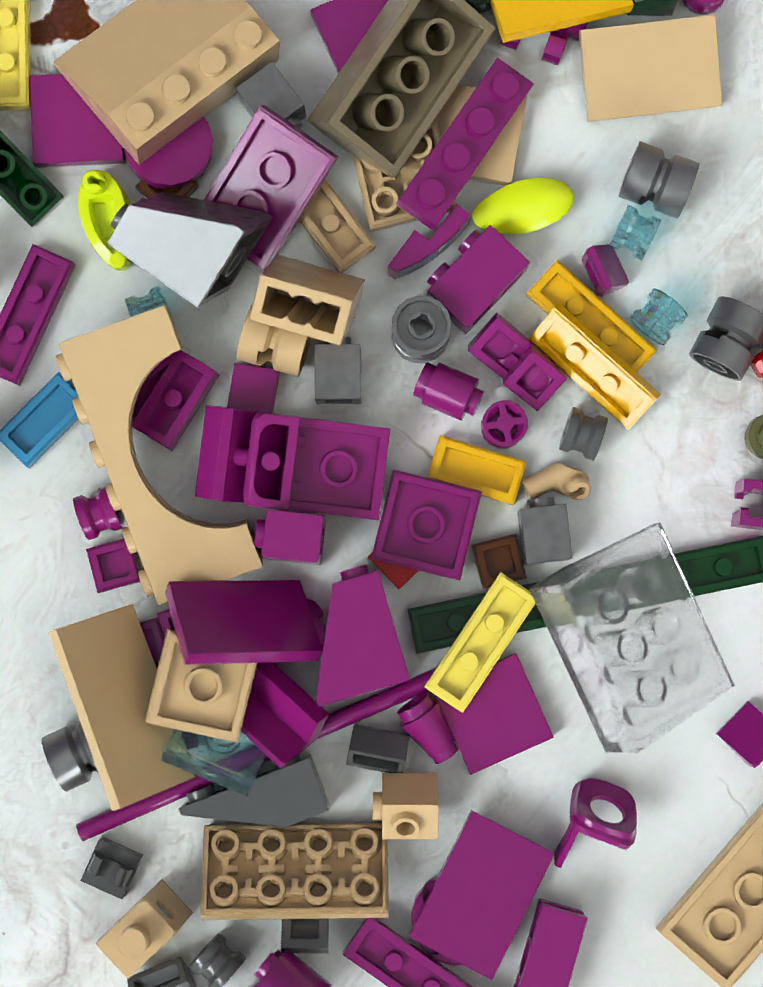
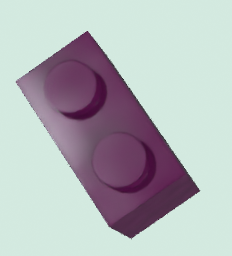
[427,225,530,335]
[254,510,326,565]

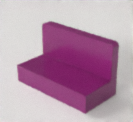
[241,662,329,767]

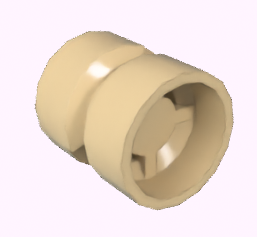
[237,303,312,377]

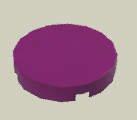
[124,117,213,189]

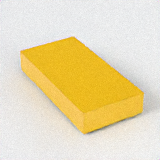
[427,435,527,505]

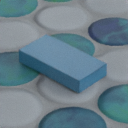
[0,372,79,468]

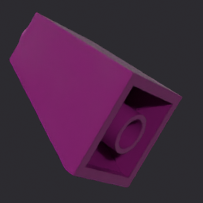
[316,565,410,707]

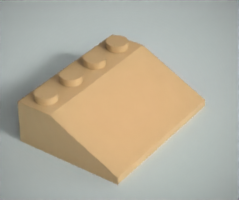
[53,0,280,165]

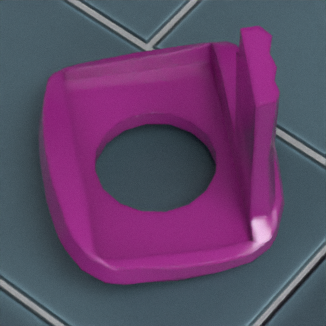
[554,778,637,868]

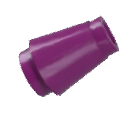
[397,693,458,764]

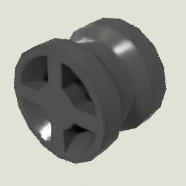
[559,407,608,461]
[188,933,246,987]

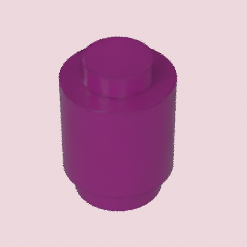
[413,362,484,421]

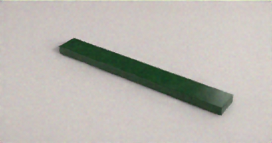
[407,536,763,654]

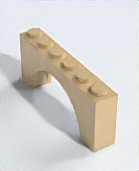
[56,305,263,605]

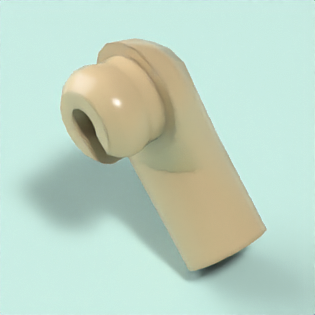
[521,462,591,500]

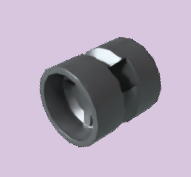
[618,141,700,219]
[392,295,451,363]
[689,296,763,381]
[42,720,98,792]

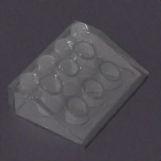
[529,523,735,753]

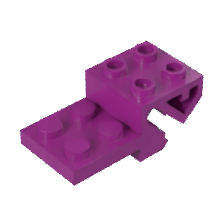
[195,405,390,520]

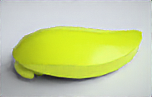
[78,170,132,271]
[472,178,574,234]

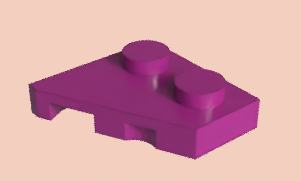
[132,350,220,451]

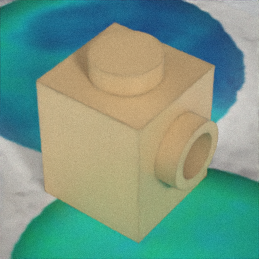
[373,773,439,839]

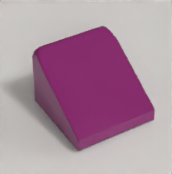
[581,244,629,297]
[716,701,763,768]

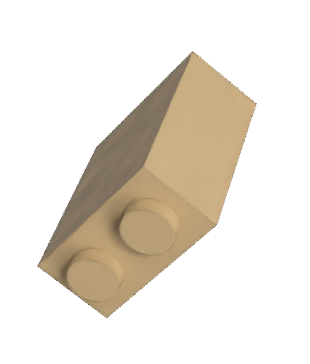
[249,255,365,345]

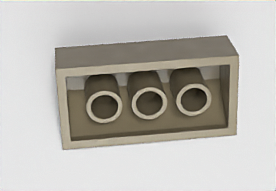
[307,0,496,178]

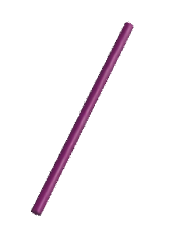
[76,668,436,841]

